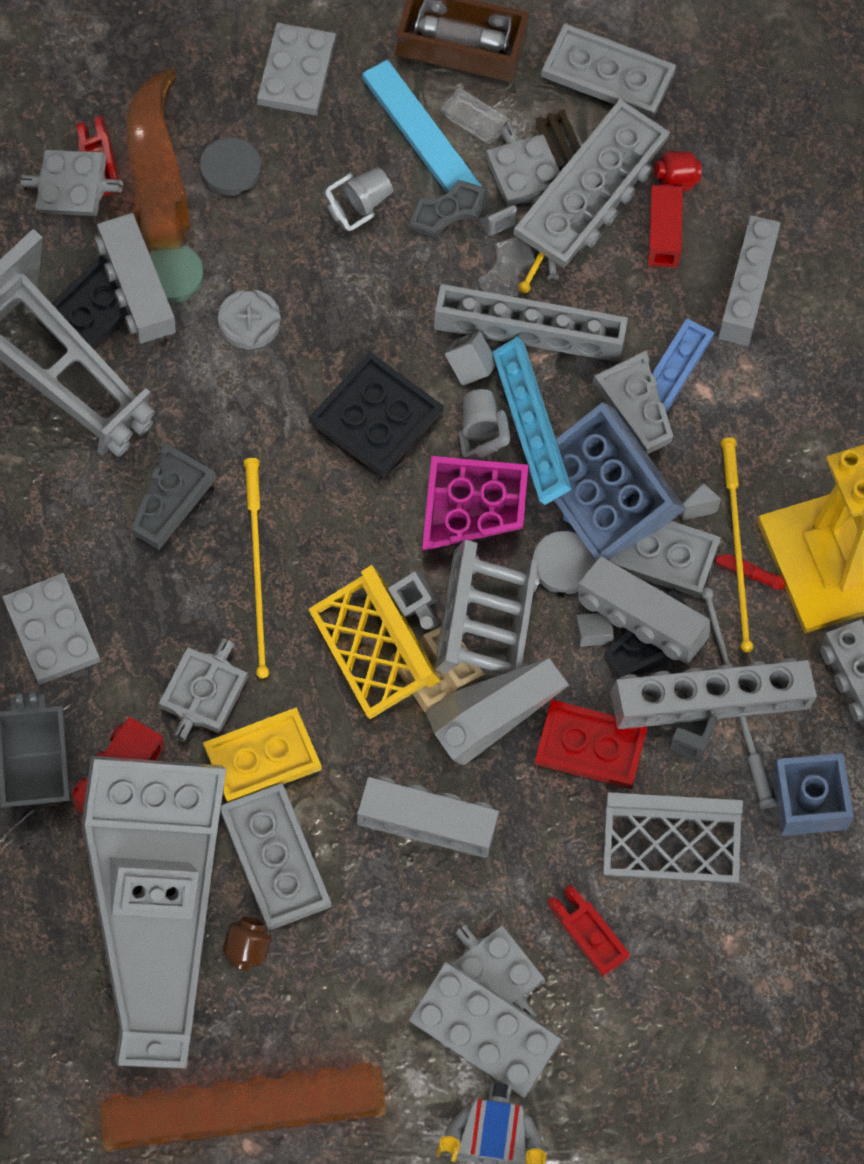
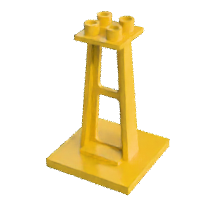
[757,445,864,634]

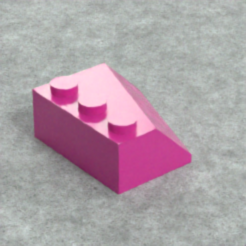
[422,456,529,551]

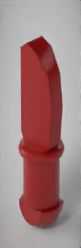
[715,554,785,590]

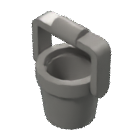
[323,167,393,231]
[459,389,510,460]

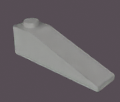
[426,658,569,765]

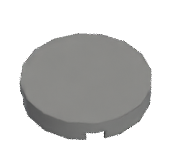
[218,290,281,350]
[532,531,596,594]

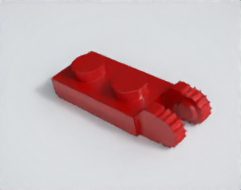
[77,116,119,197]
[547,884,631,978]

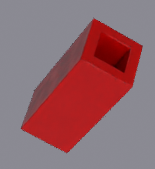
[647,184,683,267]

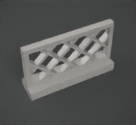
[603,792,743,884]

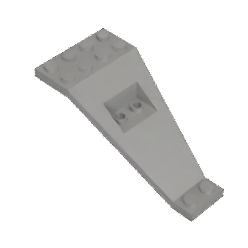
[82,756,226,1068]

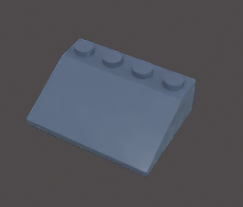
[554,402,686,561]

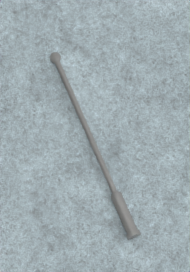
[701,587,776,809]

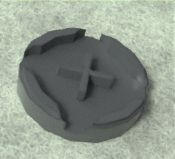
[200,137,261,196]

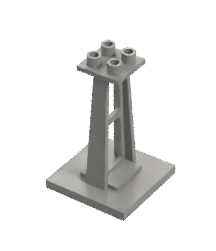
[0,229,156,457]

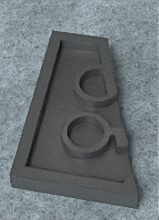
[131,443,217,550]

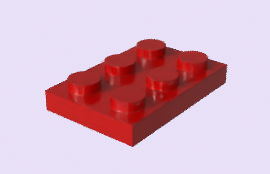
[534,699,648,790]

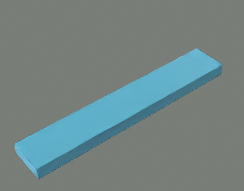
[362,60,482,193]
[492,336,572,505]

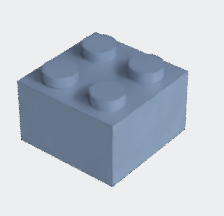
[771,753,854,836]

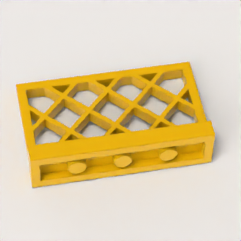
[308,565,441,719]

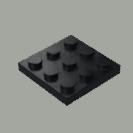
[309,351,444,478]

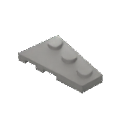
[592,350,674,454]

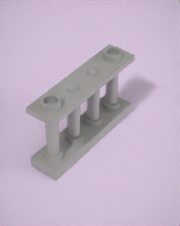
[434,539,540,674]

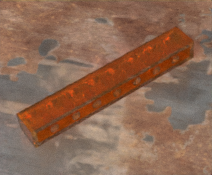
[99,1063,386,1152]

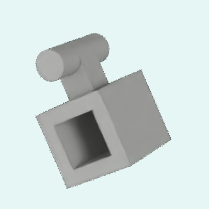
[388,571,441,629]

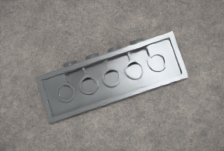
[513,99,670,268]

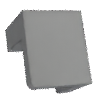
[445,330,496,385]

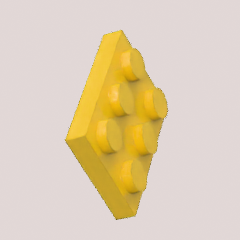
[203,707,322,803]

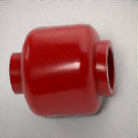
[654,151,702,191]

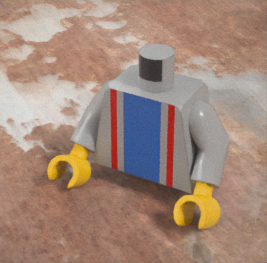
[436,1083,547,1164]

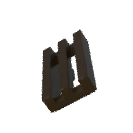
[535,109,581,172]

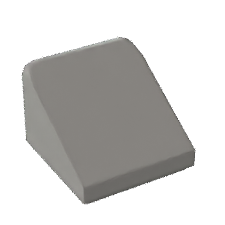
[479,205,517,236]
[679,484,721,521]
[576,613,614,647]

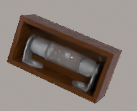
[396,0,529,82]

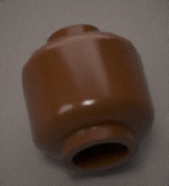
[222,917,272,971]

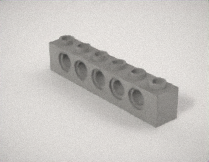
[434,284,628,363]
[610,658,817,729]

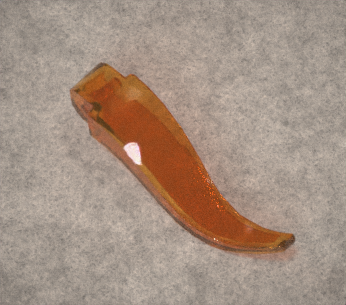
[126,68,191,251]

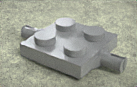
[485,125,560,206]
[20,150,123,216]
[159,638,248,742]
[452,925,545,1019]

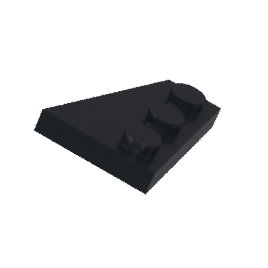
[604,588,707,679]

